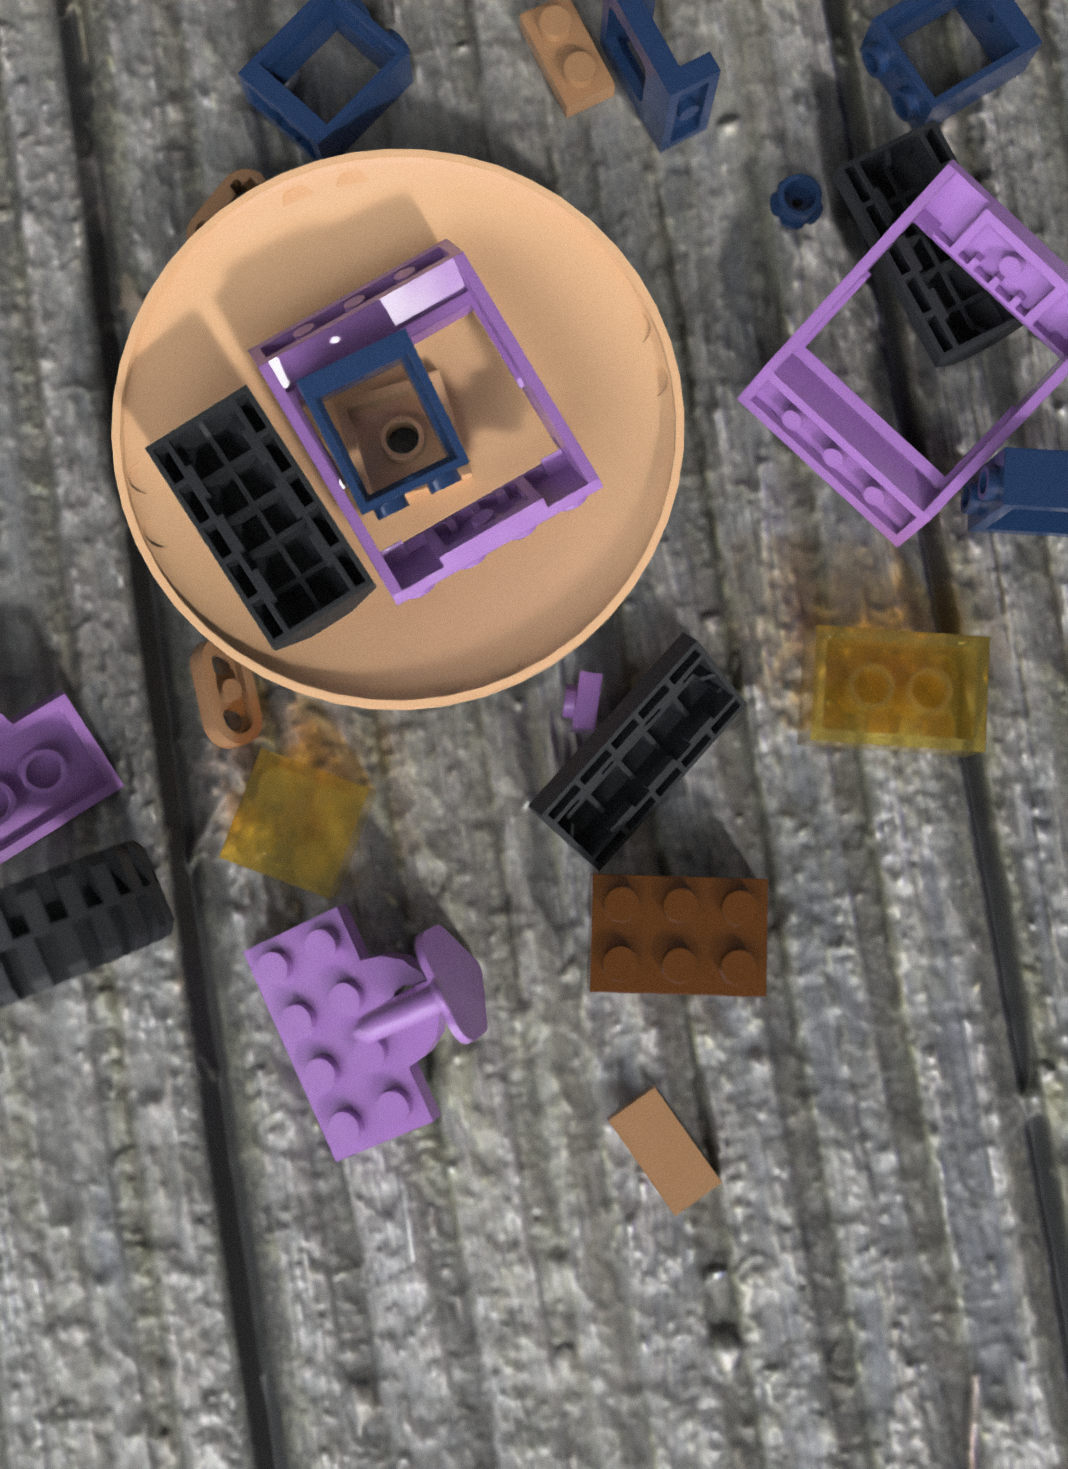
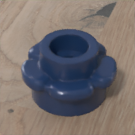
[770,174,823,230]

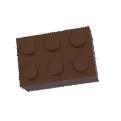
[587,873,768,997]

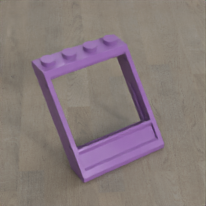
[737,159,1068,548]
[248,238,603,606]

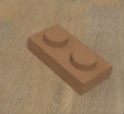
[519,0,615,118]

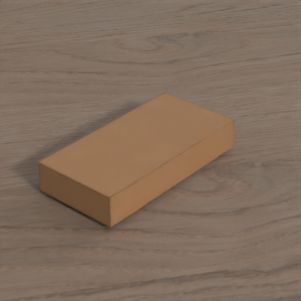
[607,1084,722,1216]

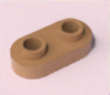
[190,640,263,749]

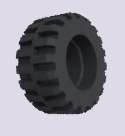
[0,840,175,1008]

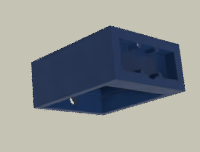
[238,0,413,161]
[859,0,1043,130]
[296,328,470,521]
[961,447,1068,537]

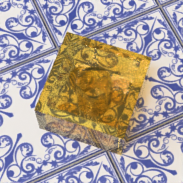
[219,748,377,898]

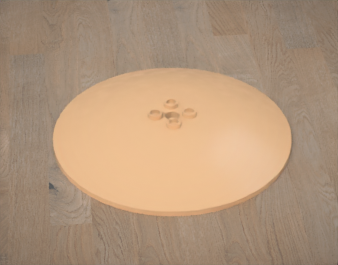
[111,149,684,710]

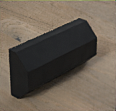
[832,119,1023,368]
[145,385,376,651]
[528,632,747,871]

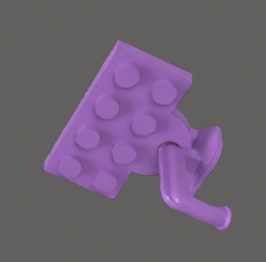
[0,689,124,864]
[243,903,488,1162]

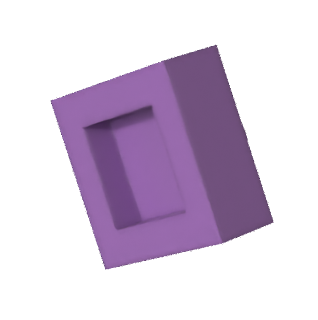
[562,671,603,735]

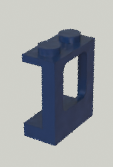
[600,0,721,153]

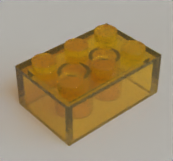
[797,625,990,757]

